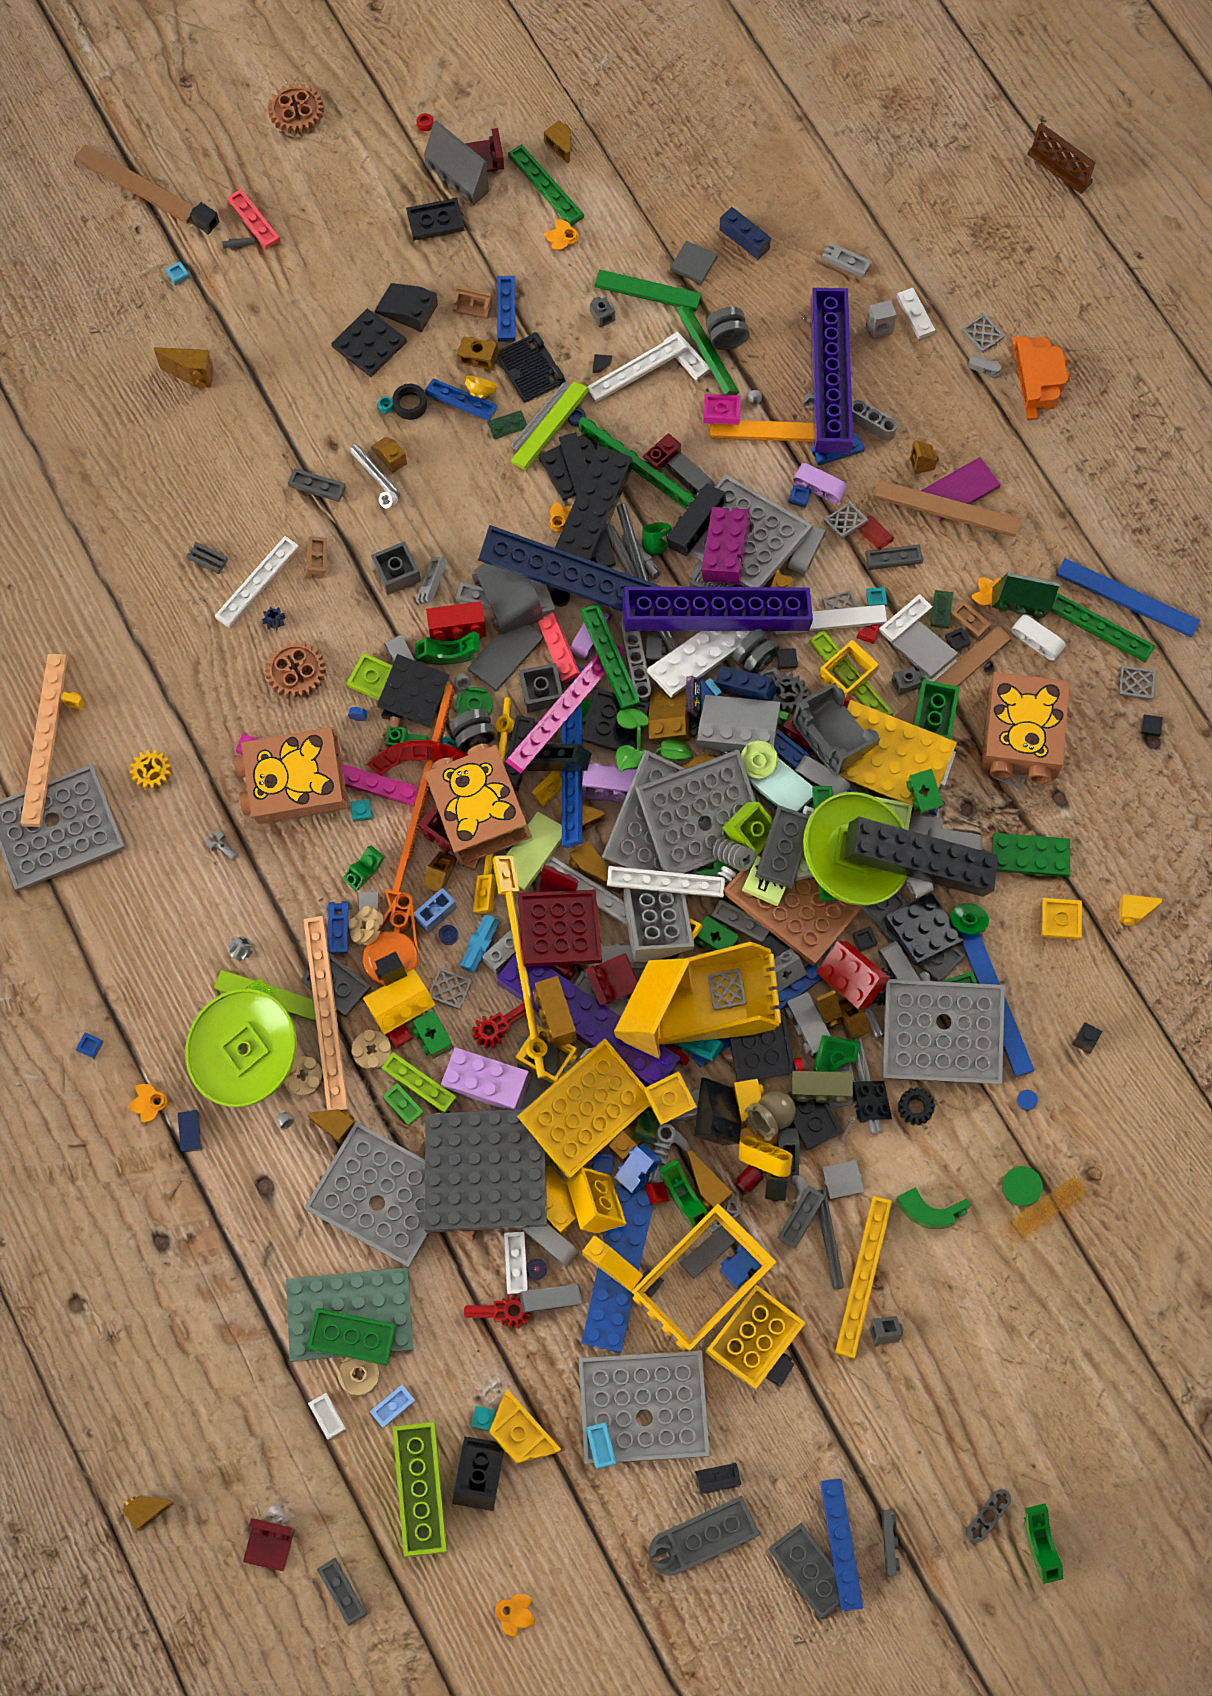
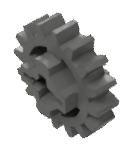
[772,672,808,713]

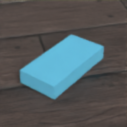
[586,1422,616,1470]

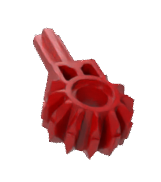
[472,1003,527,1049]
[464,1294,532,1329]

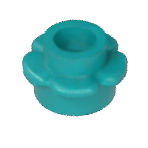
[377,396,394,414]

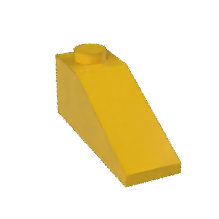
[582,1235,643,1292]

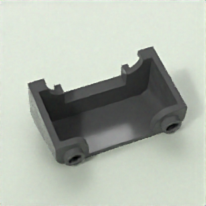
[472,563,543,635]
[793,683,880,775]

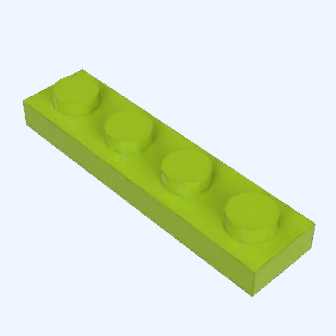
[381,1052,457,1113]

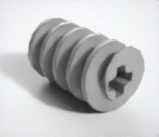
[713,837,755,871]

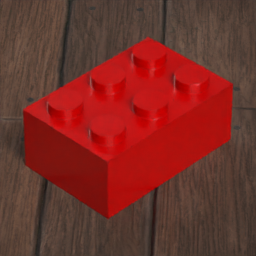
[426,601,487,641]
[816,941,890,1009]

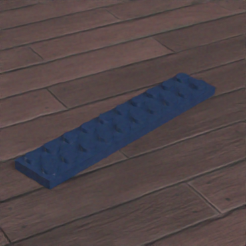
[478,525,662,612]

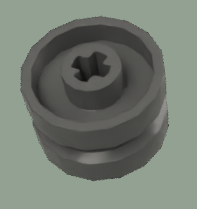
[706,307,750,350]
[732,628,780,674]
[449,708,497,752]

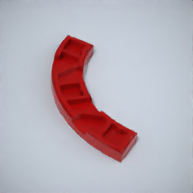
[367,740,468,776]

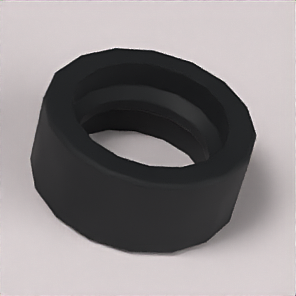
[392,383,427,420]

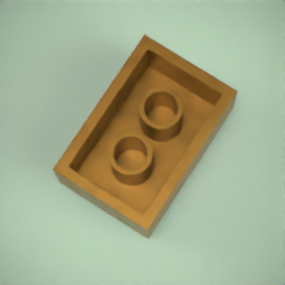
[533,976,577,1048]

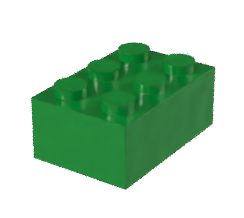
[912,679,960,740]

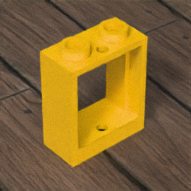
[819,640,879,699]
[515,1024,578,1084]

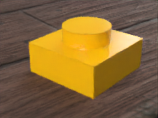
[61,692,85,711]

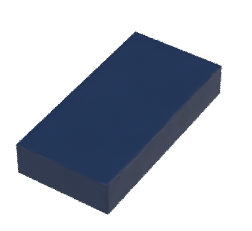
[178,1110,202,1153]

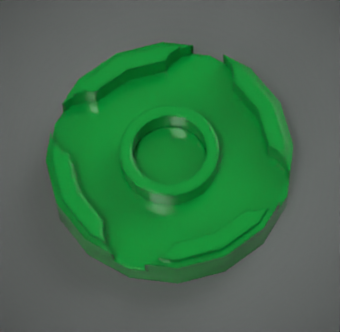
[456,687,493,716]
[1002,1166,1043,1207]

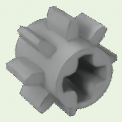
[228,936,253,960]

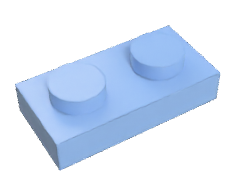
[370,1385,415,1428]

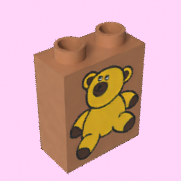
[981,672,1070,784]
[234,727,349,824]
[424,744,532,865]

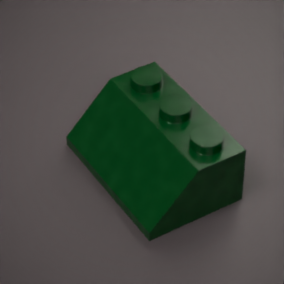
[992,572,1060,618]

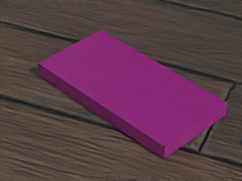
[921,457,1001,521]

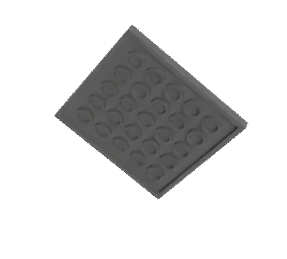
[424,1109,547,1233]

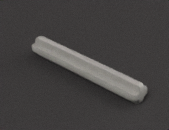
[350,444,400,497]

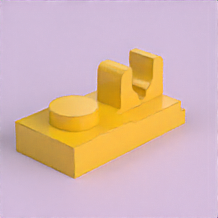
[531,771,562,807]

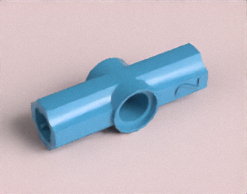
[460,915,500,974]

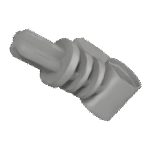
[648,1124,690,1183]

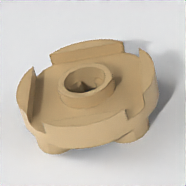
[348,906,383,946]
[351,1030,391,1070]
[284,1056,323,1097]
[338,1358,380,1396]

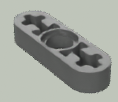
[966,1489,1011,1543]

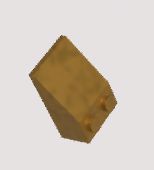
[154,347,214,388]
[648,687,691,745]

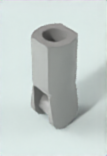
[968,355,1001,378]

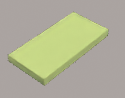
[494,812,562,891]

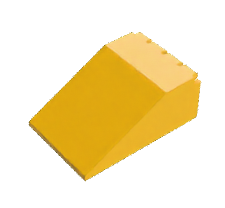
[656,942,781,1045]
[614,959,693,1059]

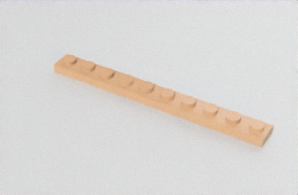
[20,654,68,827]
[304,916,349,1111]

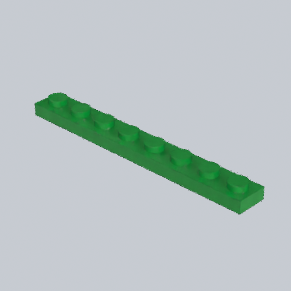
[579,417,695,510]

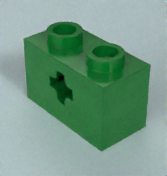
[906,769,943,814]
[694,915,739,952]
[412,1010,453,1059]

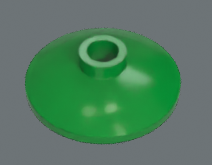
[950,903,989,935]

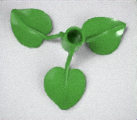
[616,708,693,772]

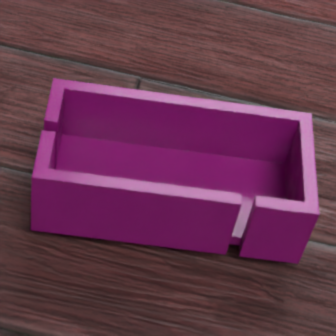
[701,507,751,584]

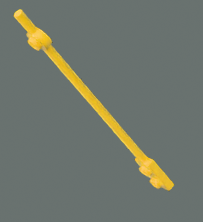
[473,697,515,914]
[492,855,547,1079]

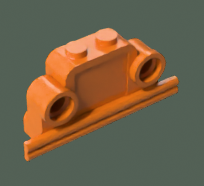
[1012,336,1070,420]

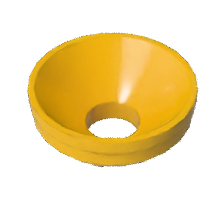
[465,376,497,399]

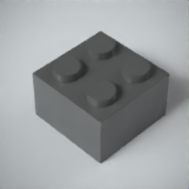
[371,541,421,595]
[519,663,563,713]

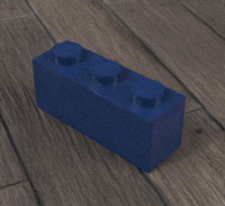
[719,207,771,260]
[714,666,777,701]

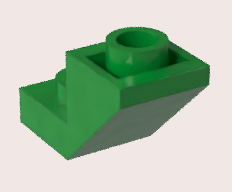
[385,726,428,747]
[343,845,385,891]

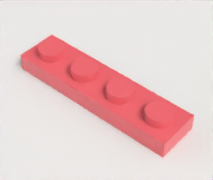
[227,189,280,250]
[538,612,580,684]

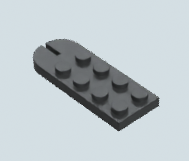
[649,1496,760,1576]

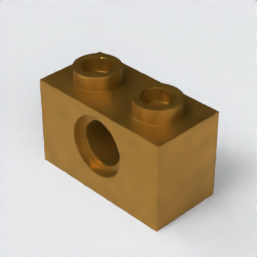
[457,336,499,370]

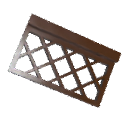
[1027,123,1096,194]

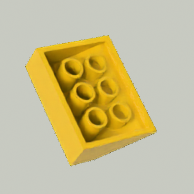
[705,1284,805,1389]

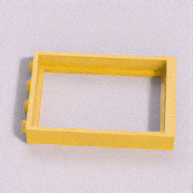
[631,1204,777,1352]

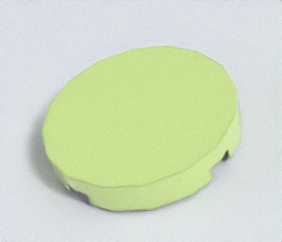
[740,740,778,779]

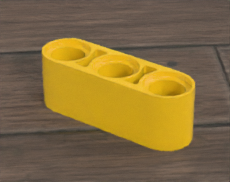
[738,1136,792,1177]

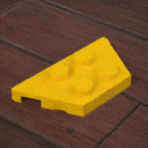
[489,1389,561,1464]

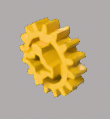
[129,750,172,791]

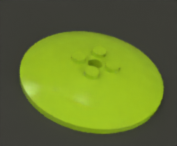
[803,792,907,906]
[185,989,297,1108]

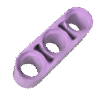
[793,463,848,504]
[570,611,611,660]

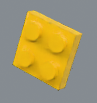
[1041,898,1082,940]
[643,1071,697,1125]

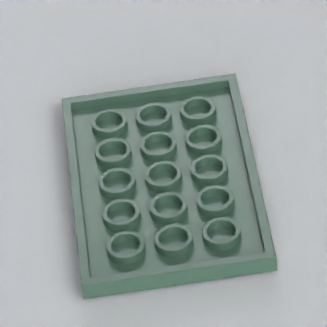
[286,1267,414,1362]

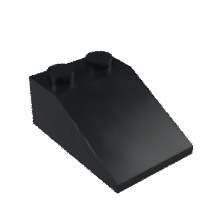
[375,283,438,333]
[694,1077,742,1146]
[452,1436,504,1511]

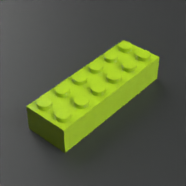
[393,1422,448,1558]

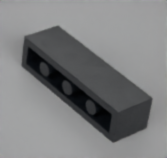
[666,483,727,557]
[525,744,592,771]

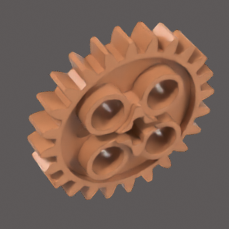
[268,83,324,135]
[265,640,326,699]

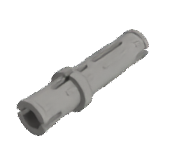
[621,534,662,579]

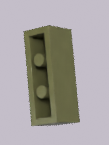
[791,1071,853,1103]

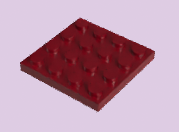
[518,890,602,967]

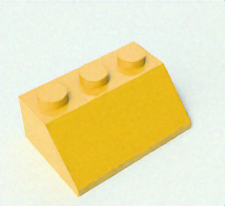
[363,969,436,1035]
[546,1165,578,1236]
[566,1167,626,1233]

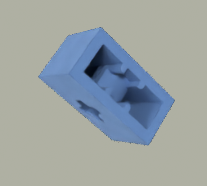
[414,888,457,933]

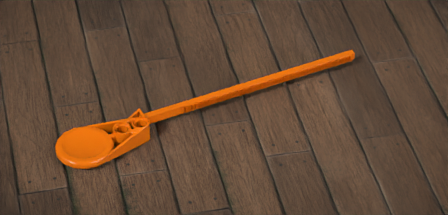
[362,684,455,985]

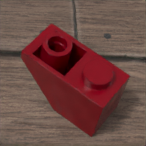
[643,433,681,469]

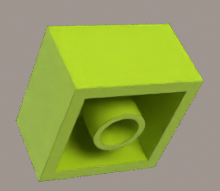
[722,802,773,856]

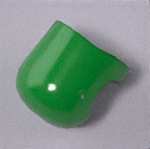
[642,522,672,555]

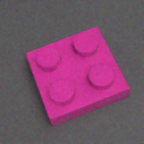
[703,394,740,425]

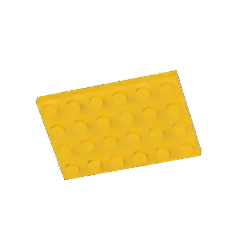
[823,700,957,813]
[517,1038,650,1178]

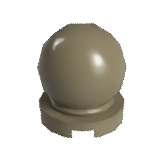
[745,1091,796,1141]

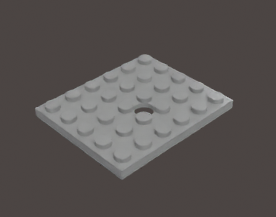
[689,474,813,587]
[602,750,711,895]
[635,750,756,873]
[0,764,126,892]
[882,979,1005,1084]
[304,1122,430,1268]
[579,1350,710,1464]

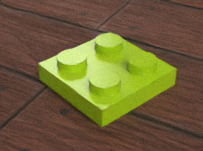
[346,653,393,701]

